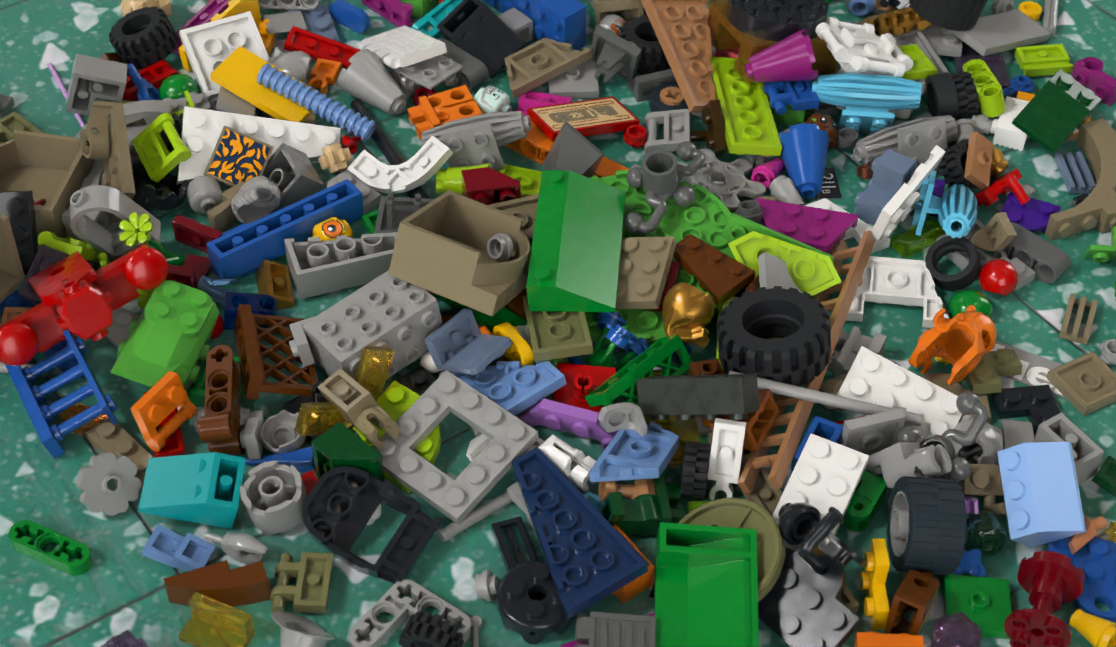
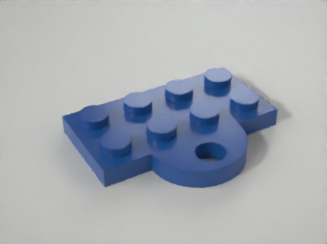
[1046,536,1116,623]

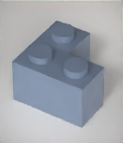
[855,149,916,225]

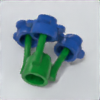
[587,312,650,372]

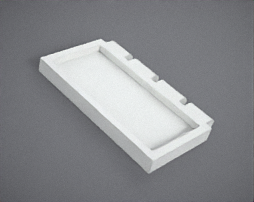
[356,25,447,69]

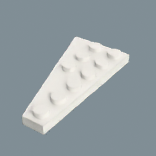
[177,107,341,184]

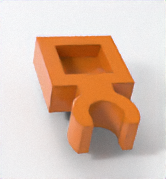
[308,58,342,94]

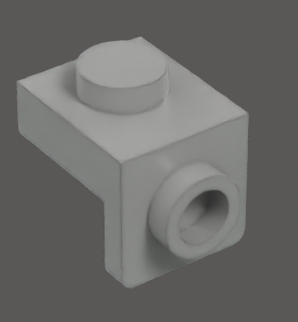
[289,316,316,367]

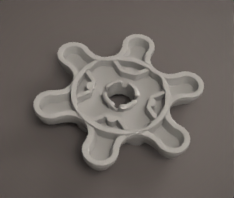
[677,149,766,213]

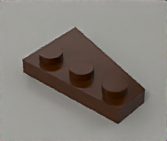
[673,234,755,307]

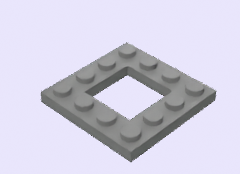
[373,370,539,525]

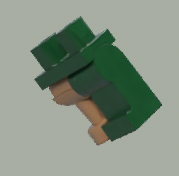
[598,474,685,537]

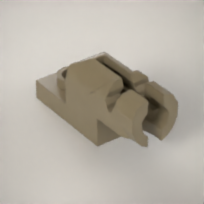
[317,368,399,449]

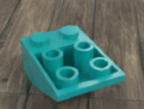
[138,452,246,529]

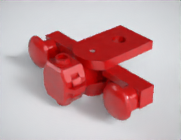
[0,243,168,366]

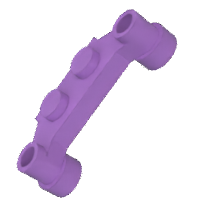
[518,398,618,450]

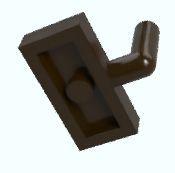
[690,100,727,156]

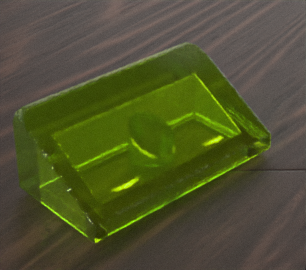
[890,220,945,258]

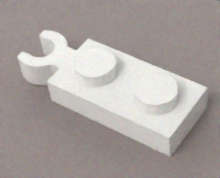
[707,418,747,501]

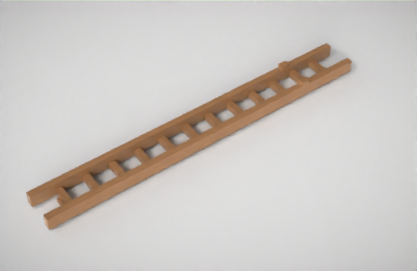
[738,230,876,494]

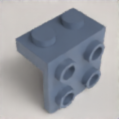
[424,308,512,375]

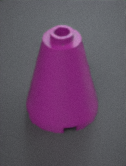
[745,29,818,82]

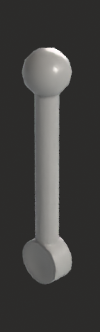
[470,616,482,647]

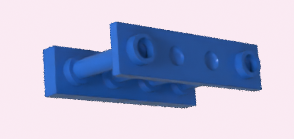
[5,330,119,459]

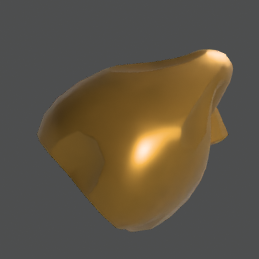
[663,282,714,348]

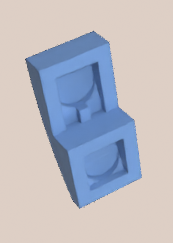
[142,524,216,571]

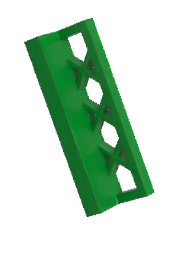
[585,335,693,407]

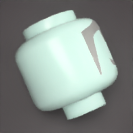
[474,85,512,114]

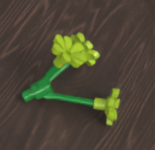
[97,212,186,309]

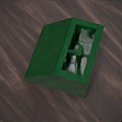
[312,422,384,481]

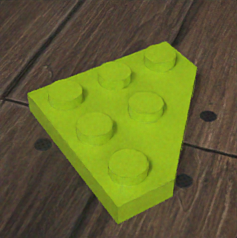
[728,231,842,296]

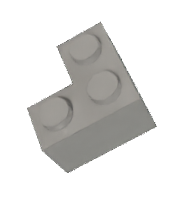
[65,54,127,116]
[1034,413,1104,485]

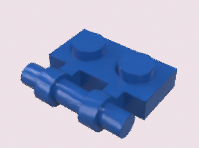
[762,80,819,115]

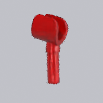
[341,135,361,155]

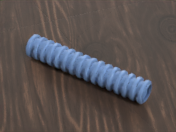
[257,63,376,141]

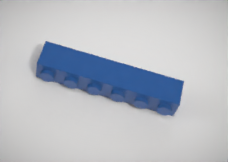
[206,179,364,279]

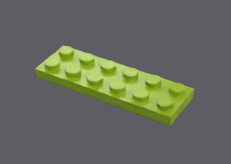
[710,57,782,156]

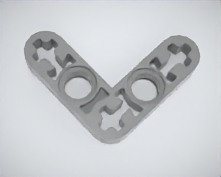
[349,580,471,647]

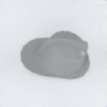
[271,611,335,647]

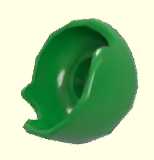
[159,74,200,100]
[948,289,992,318]

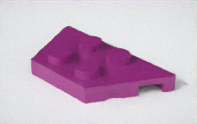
[755,198,859,253]

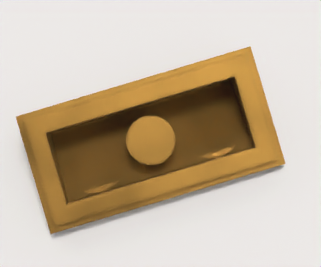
[256,259,294,311]

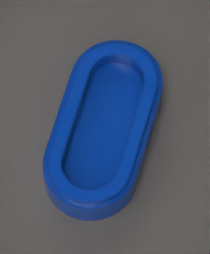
[329,0,370,33]

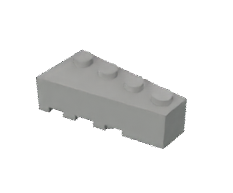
[284,232,398,299]

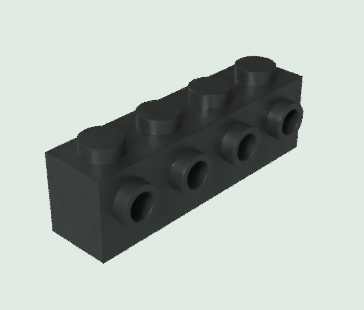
[637,374,759,420]

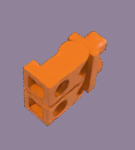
[407,85,482,141]

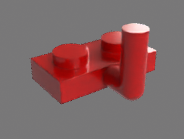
[974,168,1030,207]

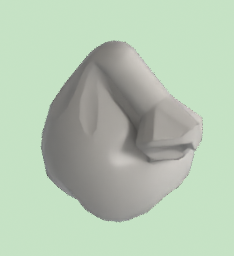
[267,47,311,85]
[954,415,1004,465]

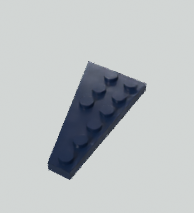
[512,447,648,620]

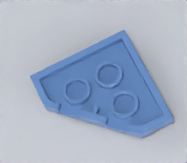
[451,361,567,416]

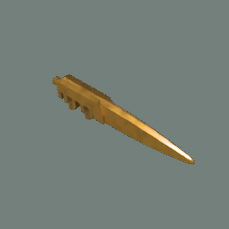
[856,6,932,36]

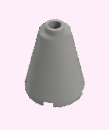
[338,49,407,115]

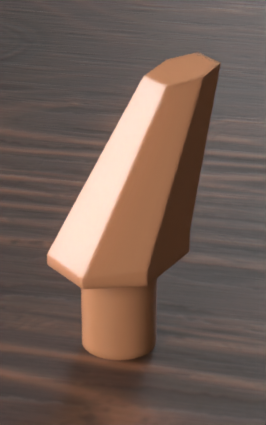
[1068,516,1107,555]

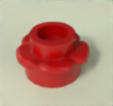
[623,125,647,148]

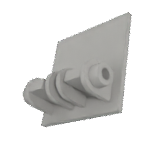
[393,55,463,90]

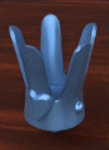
[197,276,237,308]

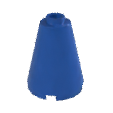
[779,123,829,199]

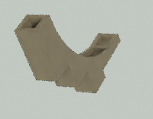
[1045,118,1116,241]

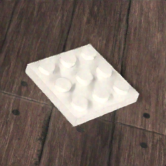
[179,11,270,100]

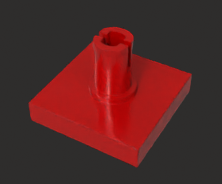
[553,363,616,413]

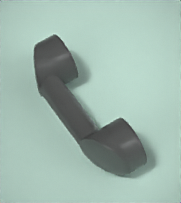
[812,102,858,148]

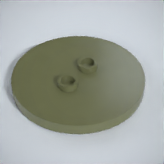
[678,498,785,602]

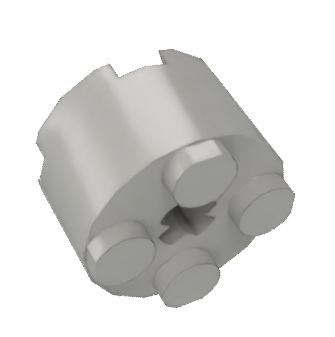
[240,460,308,536]

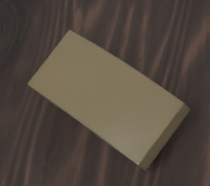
[207,181,244,232]

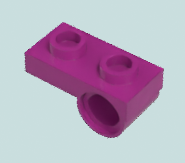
[1072,57,1116,106]

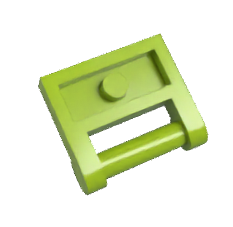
[131,113,192,182]
[38,231,108,262]

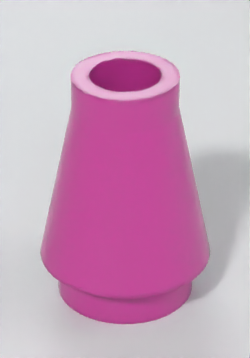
[751,158,784,190]

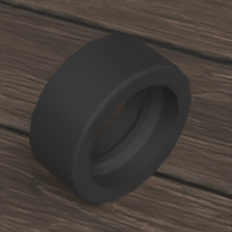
[925,72,959,119]
[925,236,981,291]

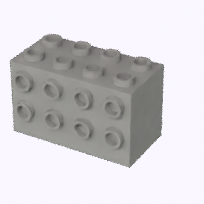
[302,270,443,392]

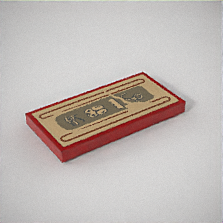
[527,96,640,142]

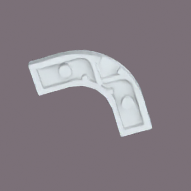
[347,136,453,194]

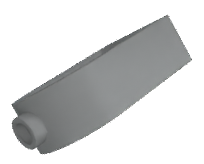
[70,185,161,261]

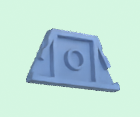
[590,422,679,482]

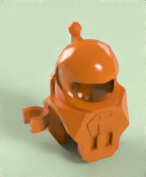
[908,305,997,386]

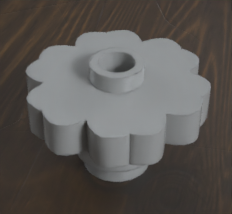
[76,452,141,516]

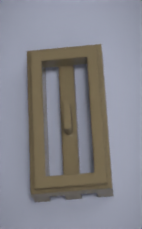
[1059,293,1098,345]

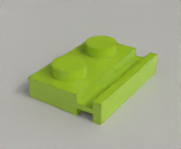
[1014,44,1074,77]

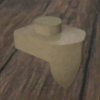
[971,212,1017,252]

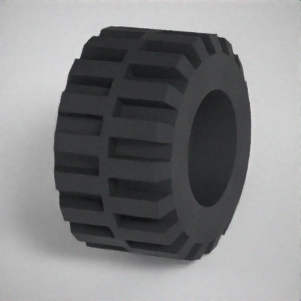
[109,7,178,69]
[620,15,671,75]

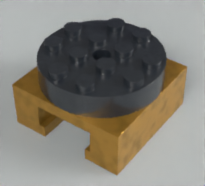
[708,0,838,83]

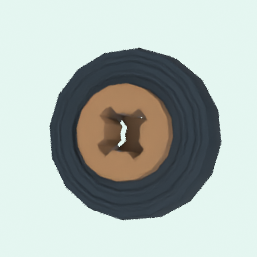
[649,84,691,115]

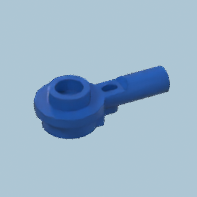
[127,63,161,101]
[1002,75,1035,99]

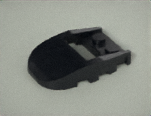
[302,466,441,584]

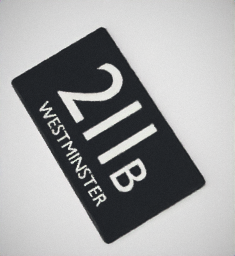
[815,168,842,199]

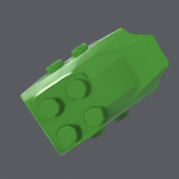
[110,280,220,391]

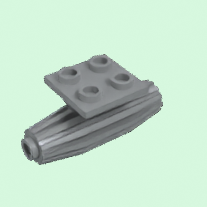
[422,111,532,170]
[853,115,958,172]

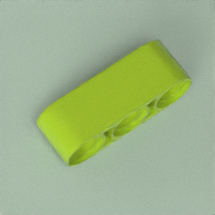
[963,59,1006,117]

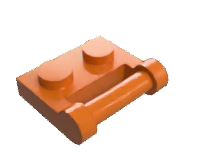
[130,371,198,452]

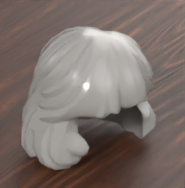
[231,176,281,224]

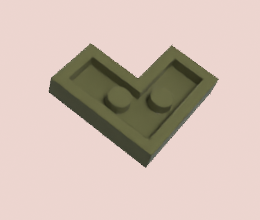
[964,349,1022,394]

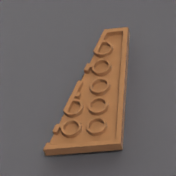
[641,0,716,113]

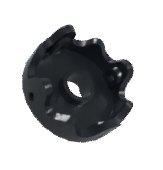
[132,160,189,211]
[497,562,578,645]

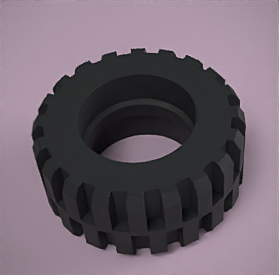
[717,286,831,387]

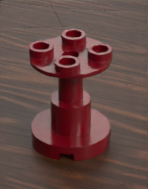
[1004,551,1085,647]

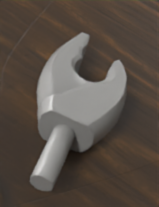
[205,531,268,564]

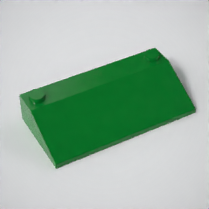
[526,170,626,312]
[654,522,759,647]

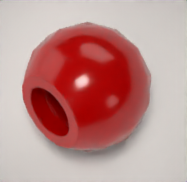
[979,259,1018,296]

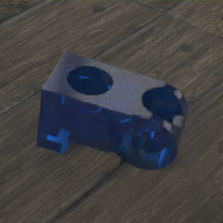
[224,292,278,330]

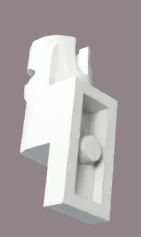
[524,434,596,491]

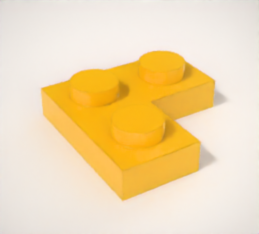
[859,539,890,630]

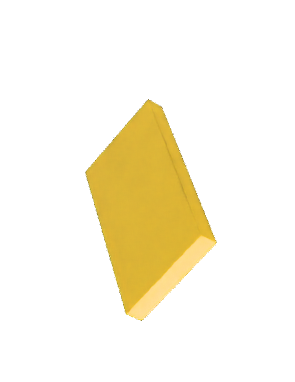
[210,46,321,123]

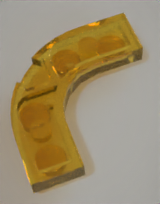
[294,346,395,436]

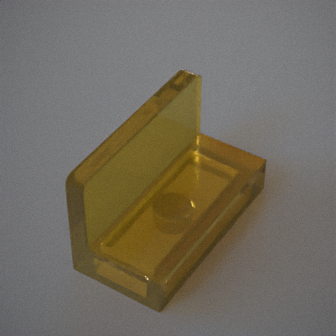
[179,592,255,647]

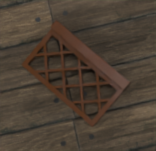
[233,304,318,400]

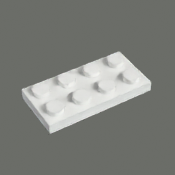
[837,346,962,439]
[772,434,869,554]

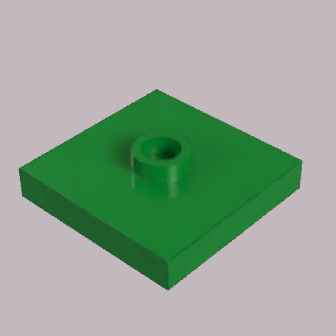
[943,574,1012,639]

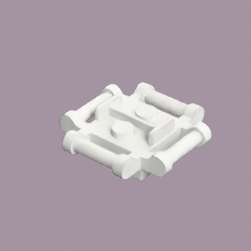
[815,17,913,78]

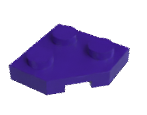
[1001,192,1061,233]

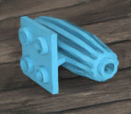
[812,73,922,134]
[912,170,977,238]

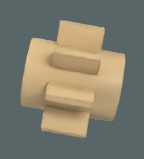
[318,143,352,174]

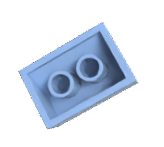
[997,442,1086,548]

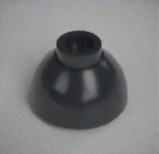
[778,503,821,545]

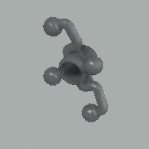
[623,141,706,234]
[886,391,988,509]

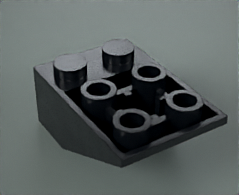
[436,0,526,78]

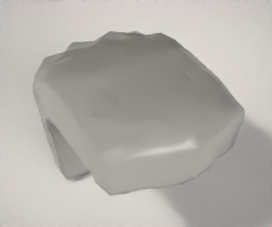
[598,402,648,437]

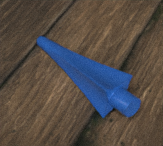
[245,446,315,473]

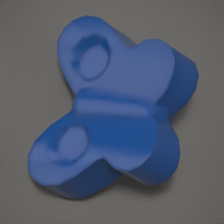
[953,549,986,577]

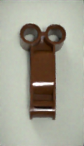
[198,345,245,456]

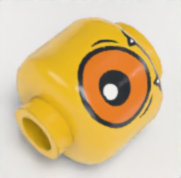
[312,217,353,241]

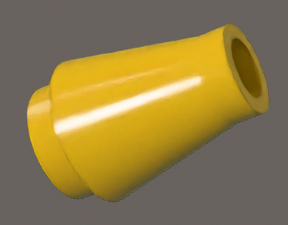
[1069,609,1116,647]

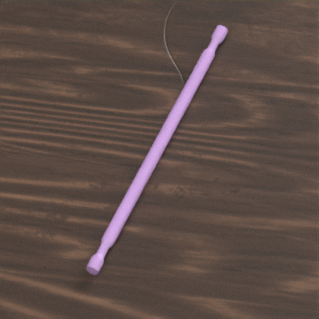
[47,63,85,128]

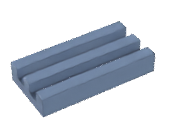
[1055,152,1096,194]

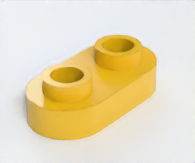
[493,322,534,365]

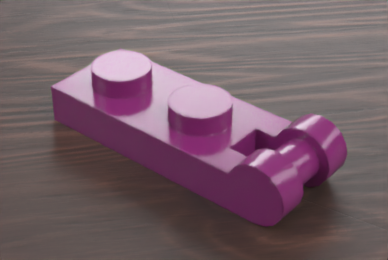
[362,0,414,28]

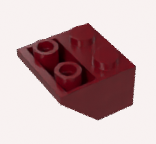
[461,167,521,205]

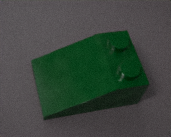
[1012,69,1102,154]

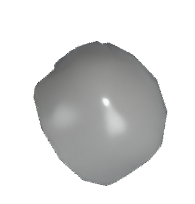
[260,410,307,454]

